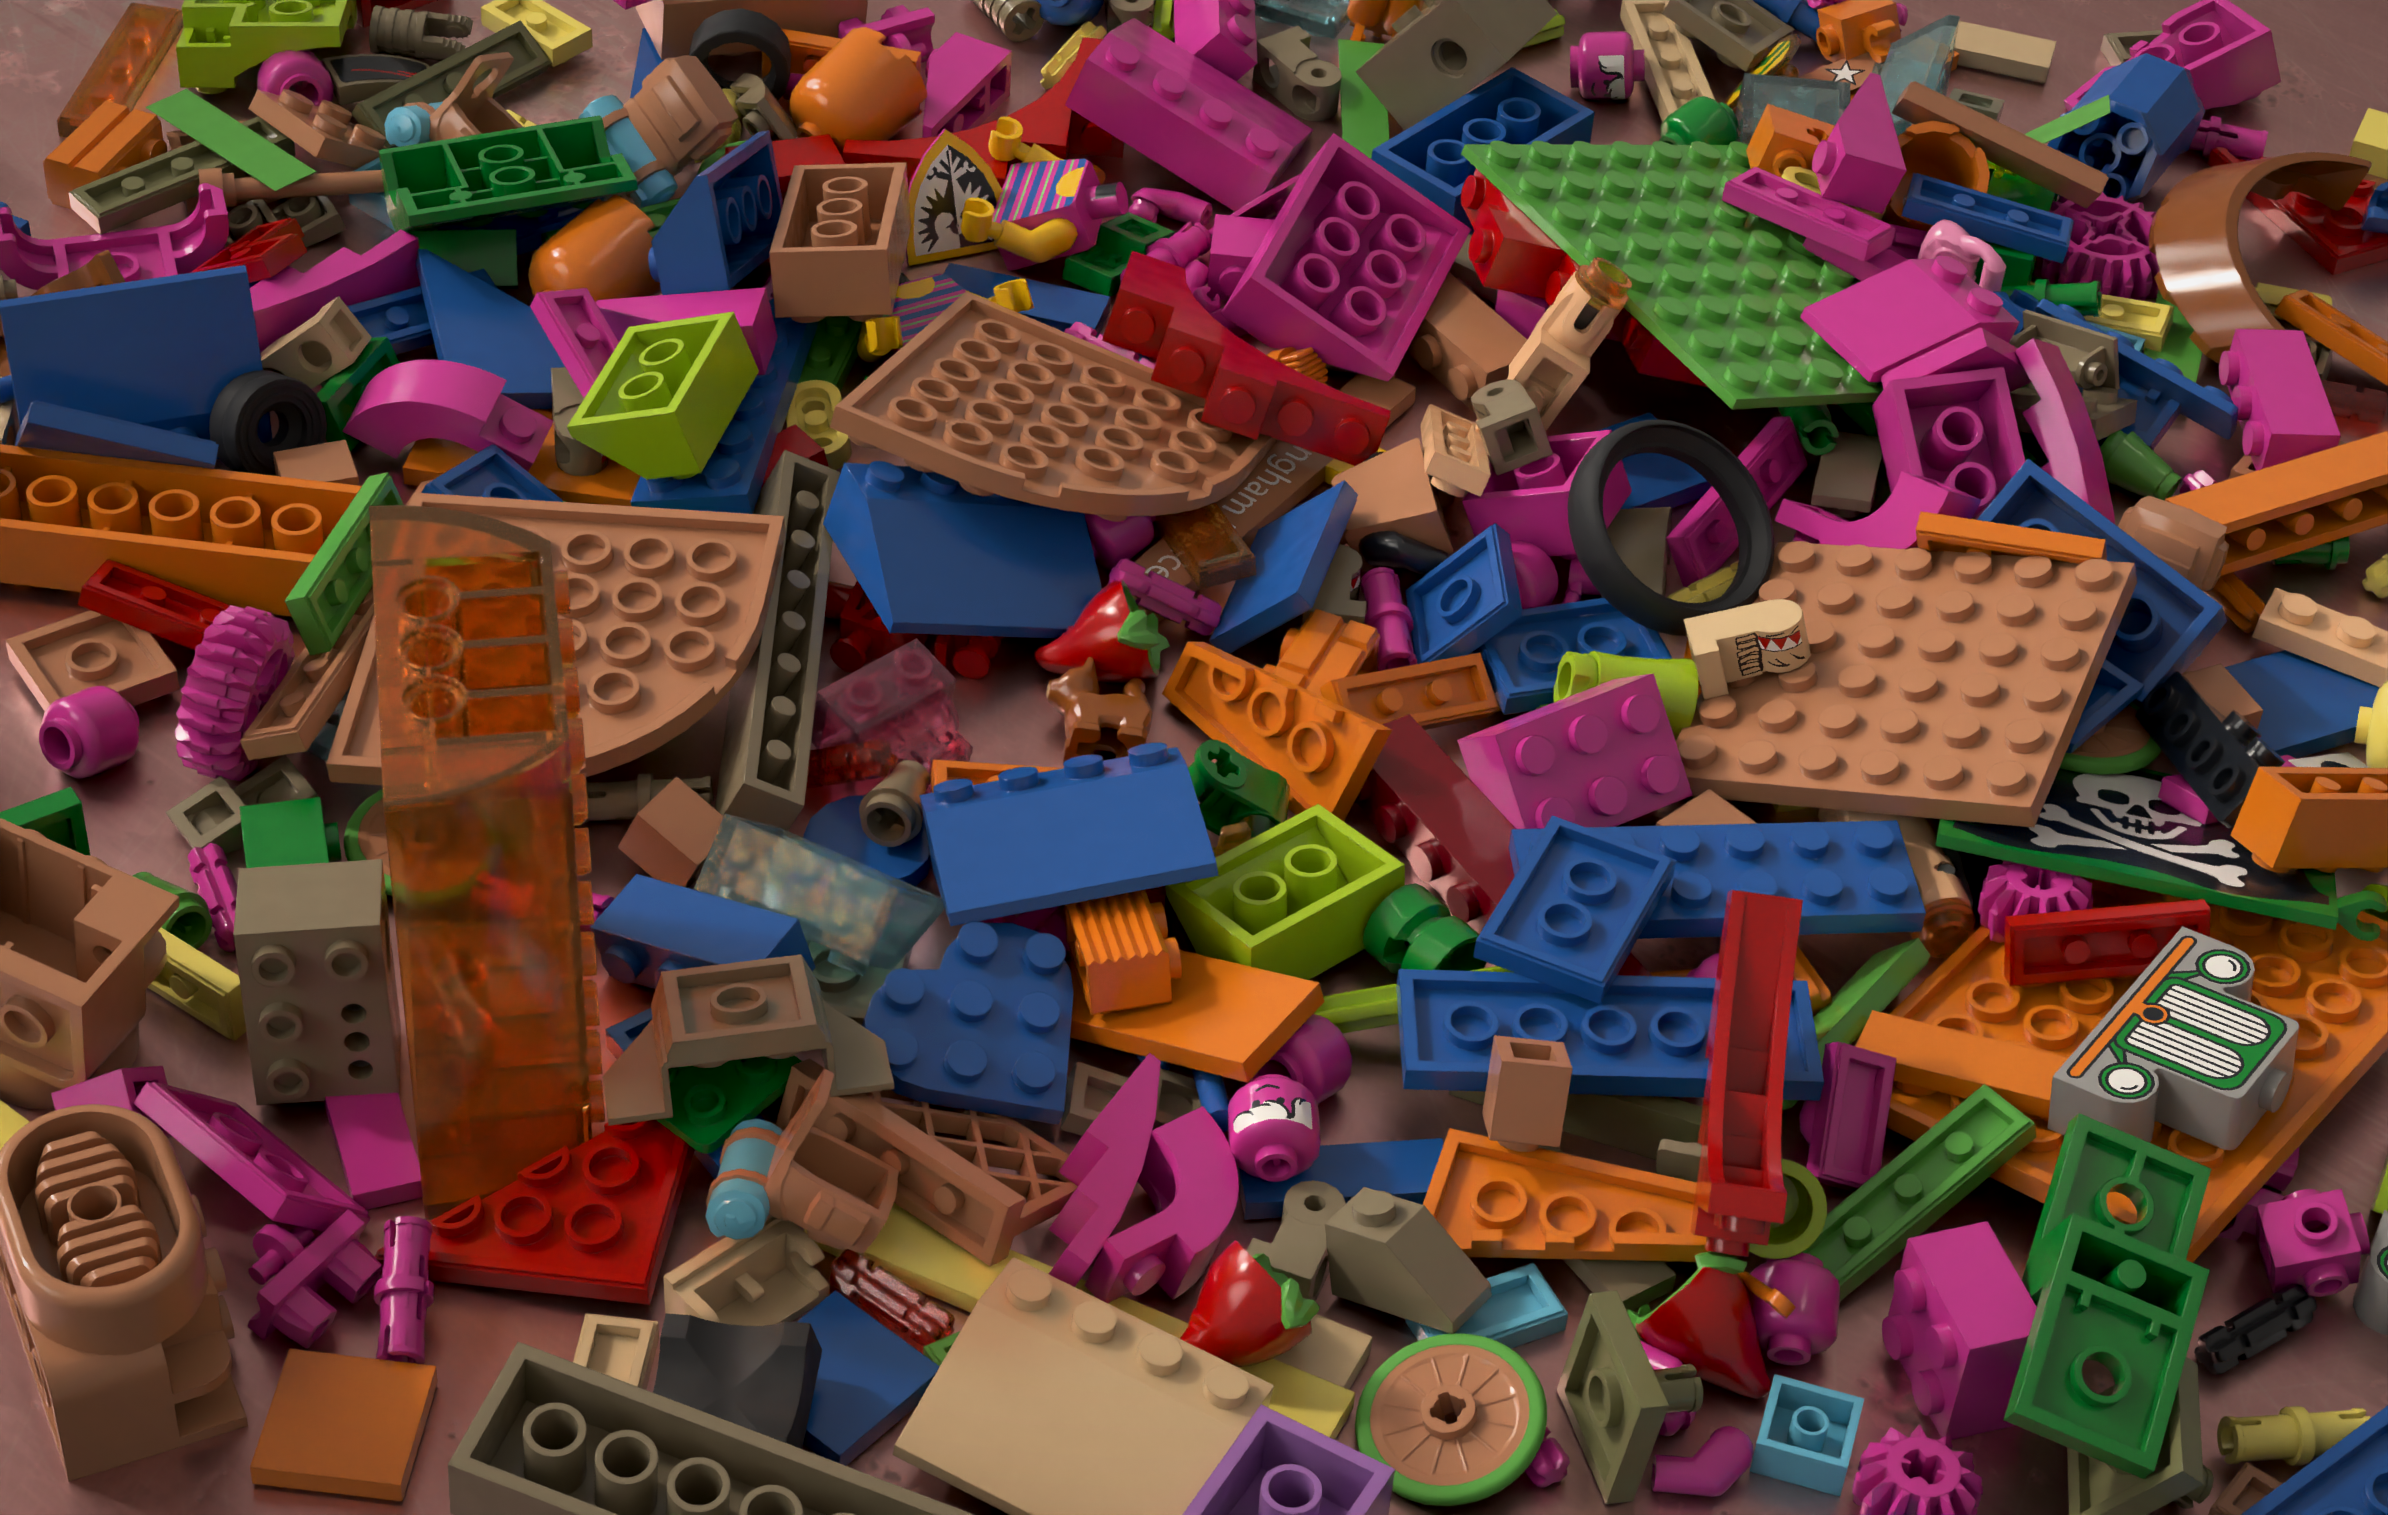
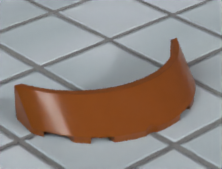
[2149,152,2372,364]

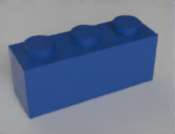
[590,874,816,989]

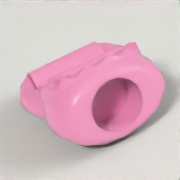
[1918,219,2006,292]

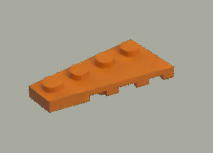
[1162,641,1392,821]
[1423,1128,1708,1262]

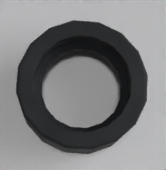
[689,9,792,105]

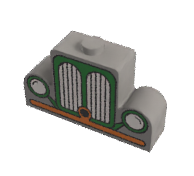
[2048,927,2299,1150]

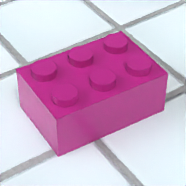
[1872,367,2026,520]
[1457,673,1693,829]

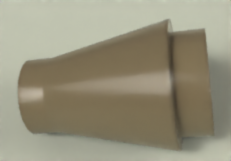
[859,760,930,847]

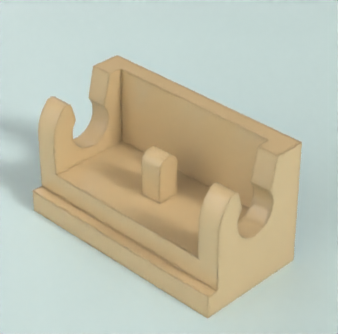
[663,1217,829,1326]

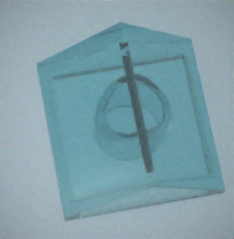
[1735,73,1850,143]

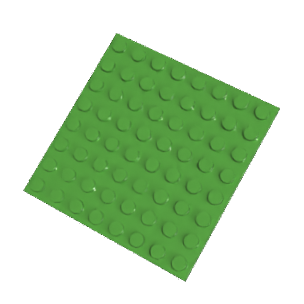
[1461,141,2028,409]

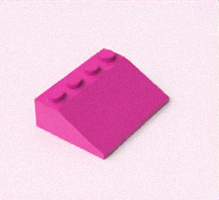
[1065,18,1313,211]
[1221,133,1471,382]

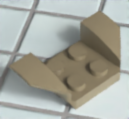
[602,954,894,1126]

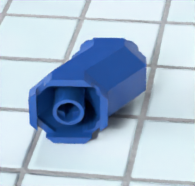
[2047,53,2205,202]

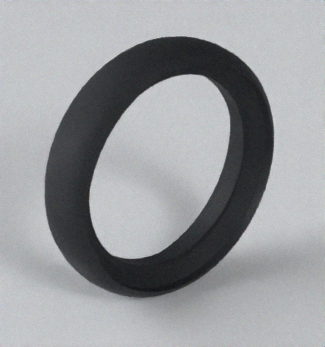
[1568,420,1774,636]

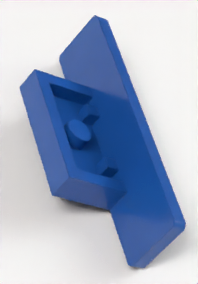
[2035,299,2239,450]

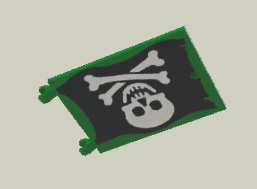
[1935,768,2387,941]

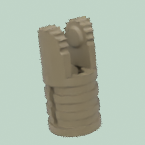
[971,0,1044,42]
[369,5,473,61]

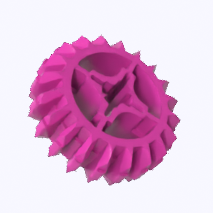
[2033,192,2159,301]
[174,605,295,781]

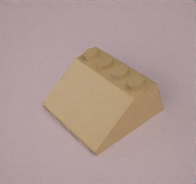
[893,1257,1274,1515]

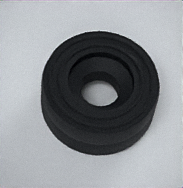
[209,370,327,476]

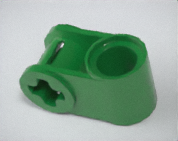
[1188,740,1290,847]

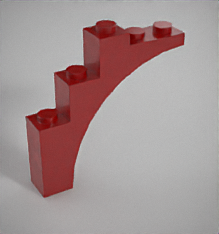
[843,37,1125,190]
[1461,169,1708,387]
[1102,251,1391,466]
[1690,890,1803,1257]

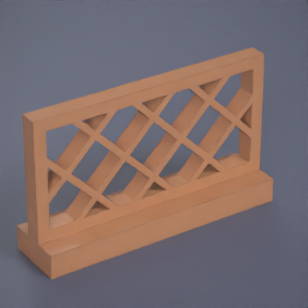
[776,1058,1078,1266]

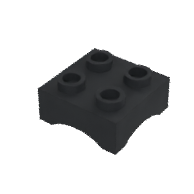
[653,1313,822,1449]

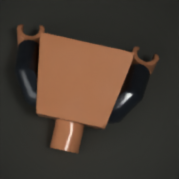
[1331,438,1455,576]

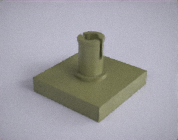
[1556,1290,1703,1504]
[2067,1357,2214,1515]

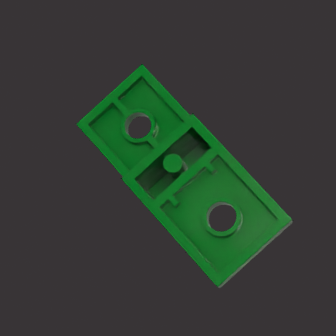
[2004,1113,2211,1479]

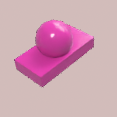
[1799,1041,1897,1192]

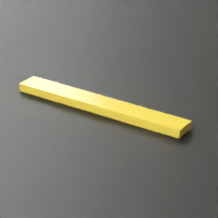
[804,1203,1355,1440]

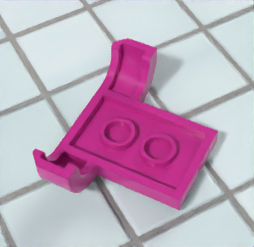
[0,183,229,291]

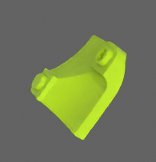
[176,0,357,94]

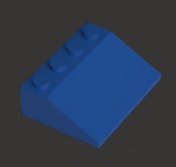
[0,265,273,460]
[823,461,1102,638]
[919,743,1219,927]

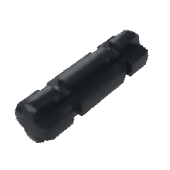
[2194,1284,2317,1375]

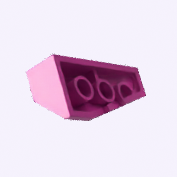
[2064,0,2281,111]

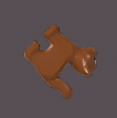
[1046,657,1152,763]

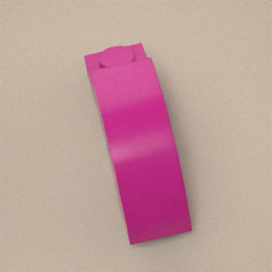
[342,359,553,472]
[1775,471,1981,549]
[1084,1106,1239,1303]

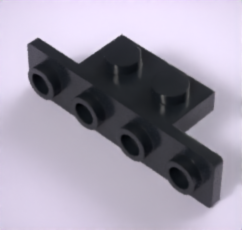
[2135,671,2285,828]

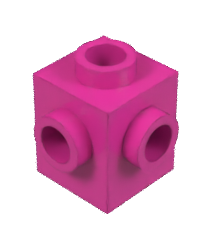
[2256,1189,2370,1297]

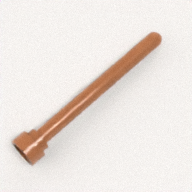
[198,168,384,207]

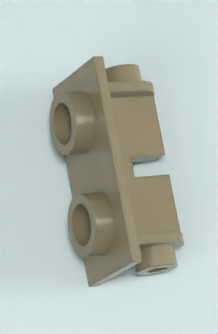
[2009,309,2120,390]

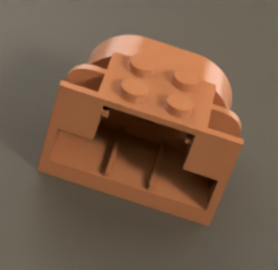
[0,818,179,1109]
[0,1104,248,1482]

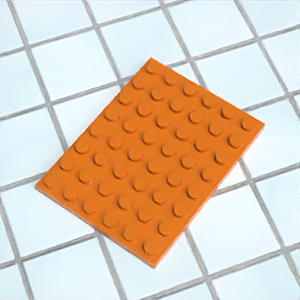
[1887,877,2388,1263]

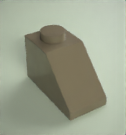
[1325,1187,1492,1334]

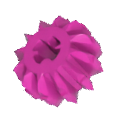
[1978,860,2094,943]
[1852,1424,1983,1515]

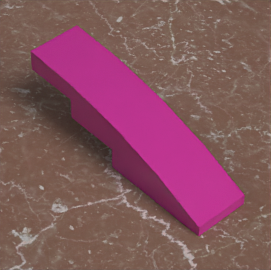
[250,229,420,353]
[2014,338,2115,524]
[1048,1053,1161,1287]

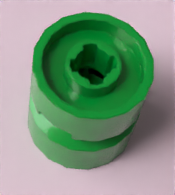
[1362,883,1487,975]

